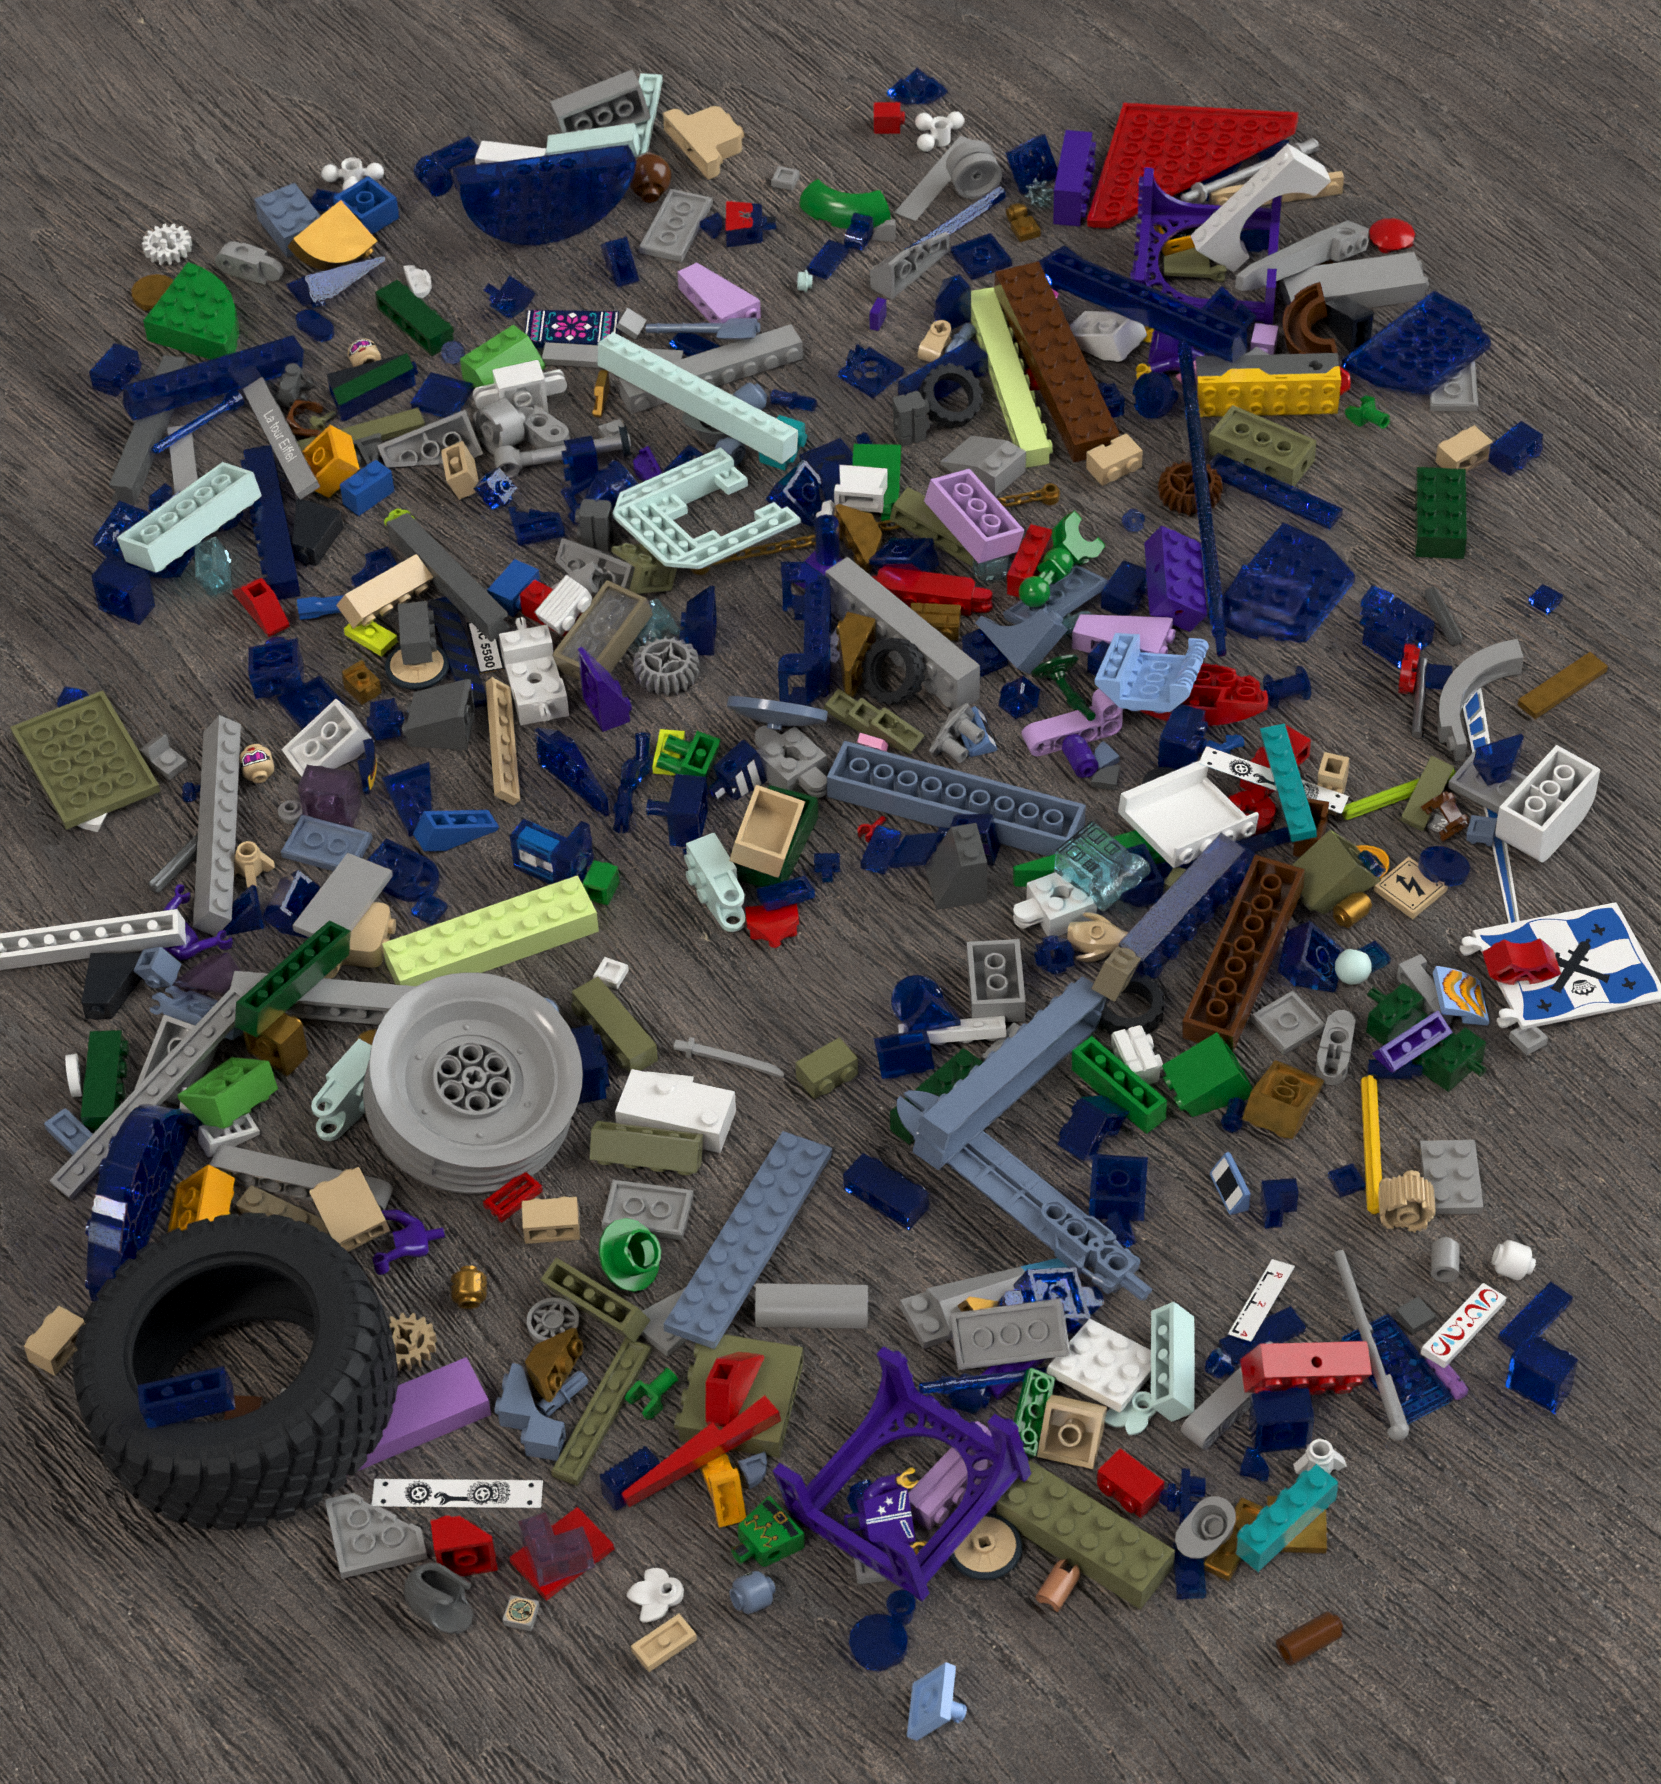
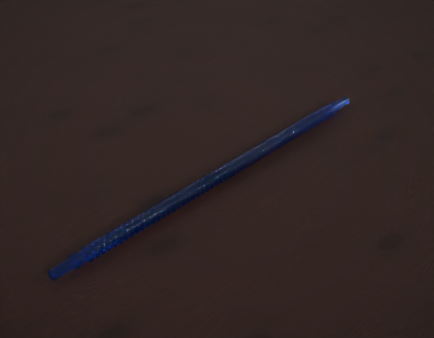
[1176,316,1227,657]

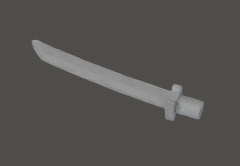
[674,1037,784,1078]

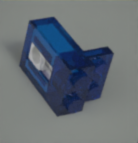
[510,819,594,885]

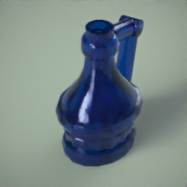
[561,460,638,525]

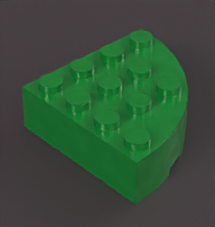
[143,262,239,365]

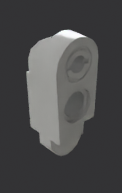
[215,241,284,284]
[516,405,570,449]
[1315,1010,1356,1085]

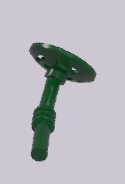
[1031,654,1096,721]

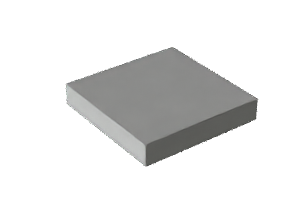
[1250,990,1326,1055]

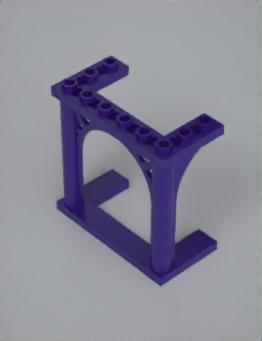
[1129,168,1282,325]
[773,1346,1032,1601]

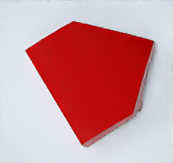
[745,903,799,948]

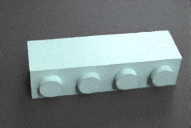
[546,123,640,170]
[1151,1302,1195,1422]

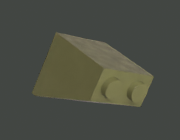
[1292,830,1381,915]

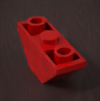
[232,578,290,637]
[705,1352,764,1427]

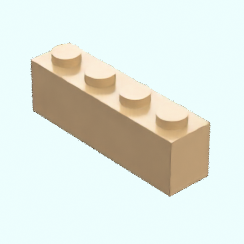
[336,554,434,629]

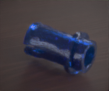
[1221,1097,1245,1133]

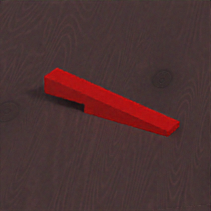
[621,1395,781,1507]

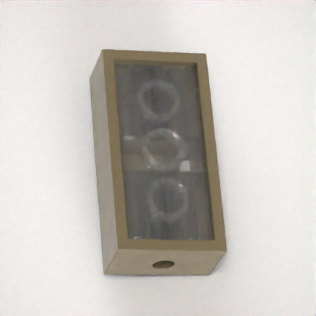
[552,580,653,681]

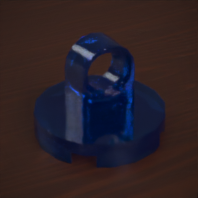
[1133,372,1179,419]

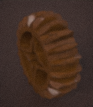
[1158,459,1223,517]

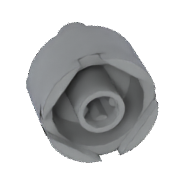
[473,398,526,454]

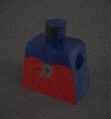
[726,201,776,247]

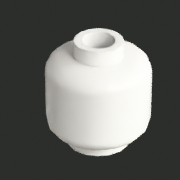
[1492,1240,1536,1280]

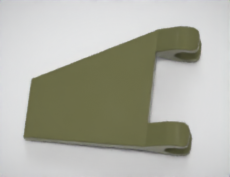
[1163,248,1226,282]

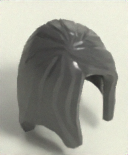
[404,1562,474,1634]

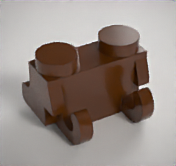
[1421,791,1469,842]

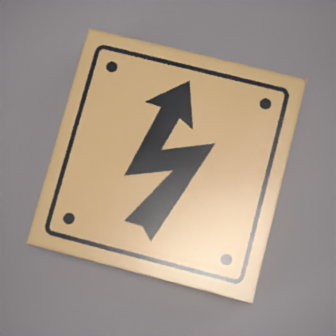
[1374,857,1448,919]

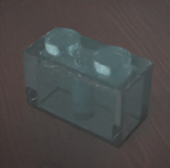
[195,537,232,597]

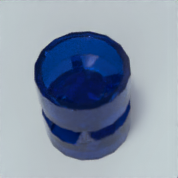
[413,155,454,197]

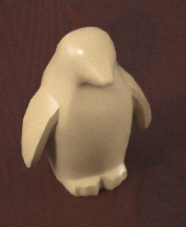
[1067,912,1135,962]

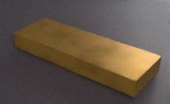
[1203,1497,1264,1582]

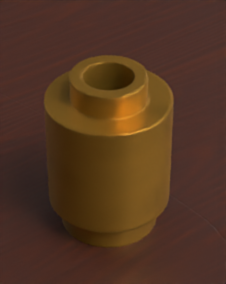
[1333,892,1372,928]

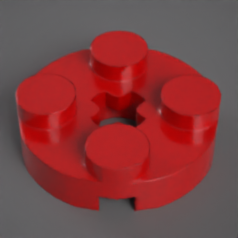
[1398,644,1420,694]
[1228,788,1276,836]

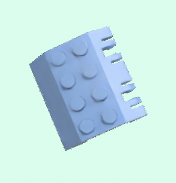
[1095,633,1209,713]

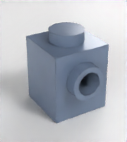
[133,947,181,989]

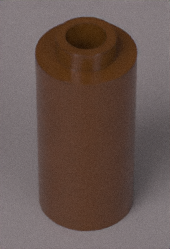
[1276,1611,1344,1666]

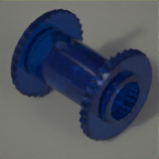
[1263,666,1311,709]

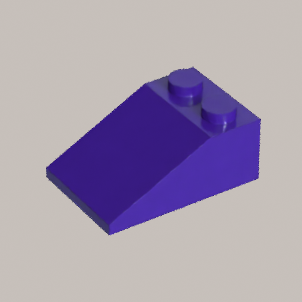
[578,647,632,732]

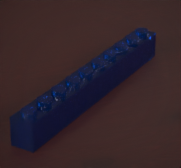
[1044,249,1247,363]

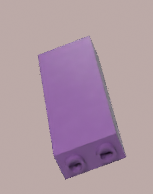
[358,1357,491,1471]

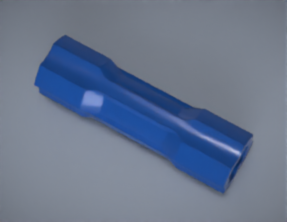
[297,595,344,620]

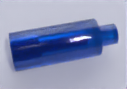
[1367,1059,1422,1080]

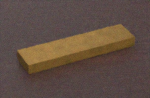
[1517,652,1608,719]

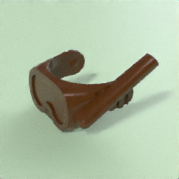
[286,400,323,439]

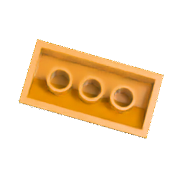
[167,1164,235,1233]

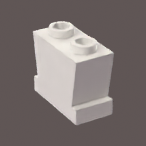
[834,465,888,513]

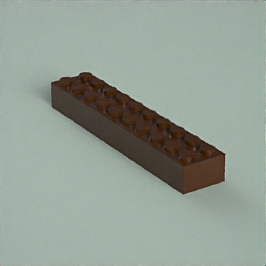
[994,261,1120,463]

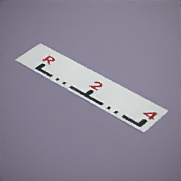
[1228,1259,1295,1341]

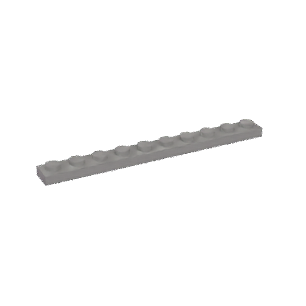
[49,985,245,1200]

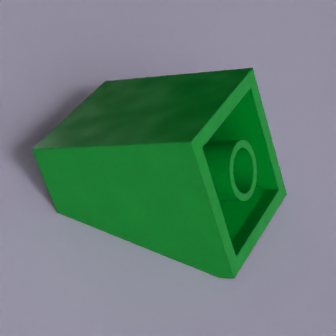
[1162,1032,1253,1117]

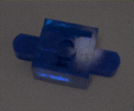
[997,1267,1104,1333]

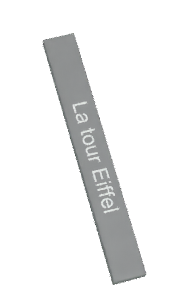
[243,377,320,499]

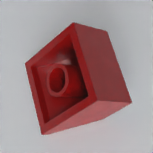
[430,1516,498,1577]

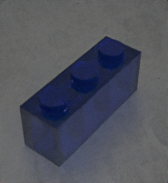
[843,1153,929,1230]
[138,1366,235,1428]

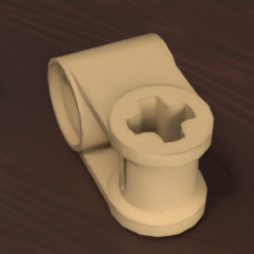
[918,320,951,365]

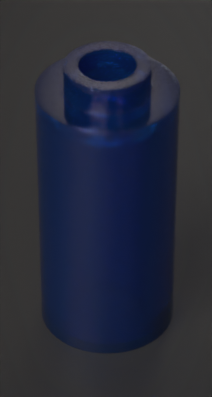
[815,514,840,566]

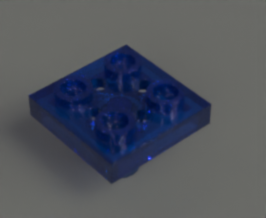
[1005,134,1058,194]

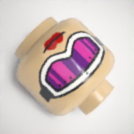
[348,338,381,367]
[239,744,274,783]

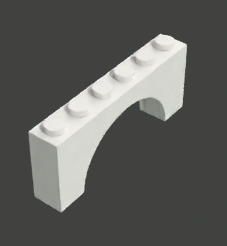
[1191,144,1331,272]

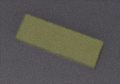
[1400,755,1454,832]

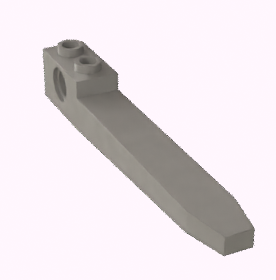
[1235,220,1369,291]

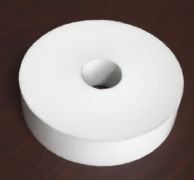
[65,1054,83,1098]

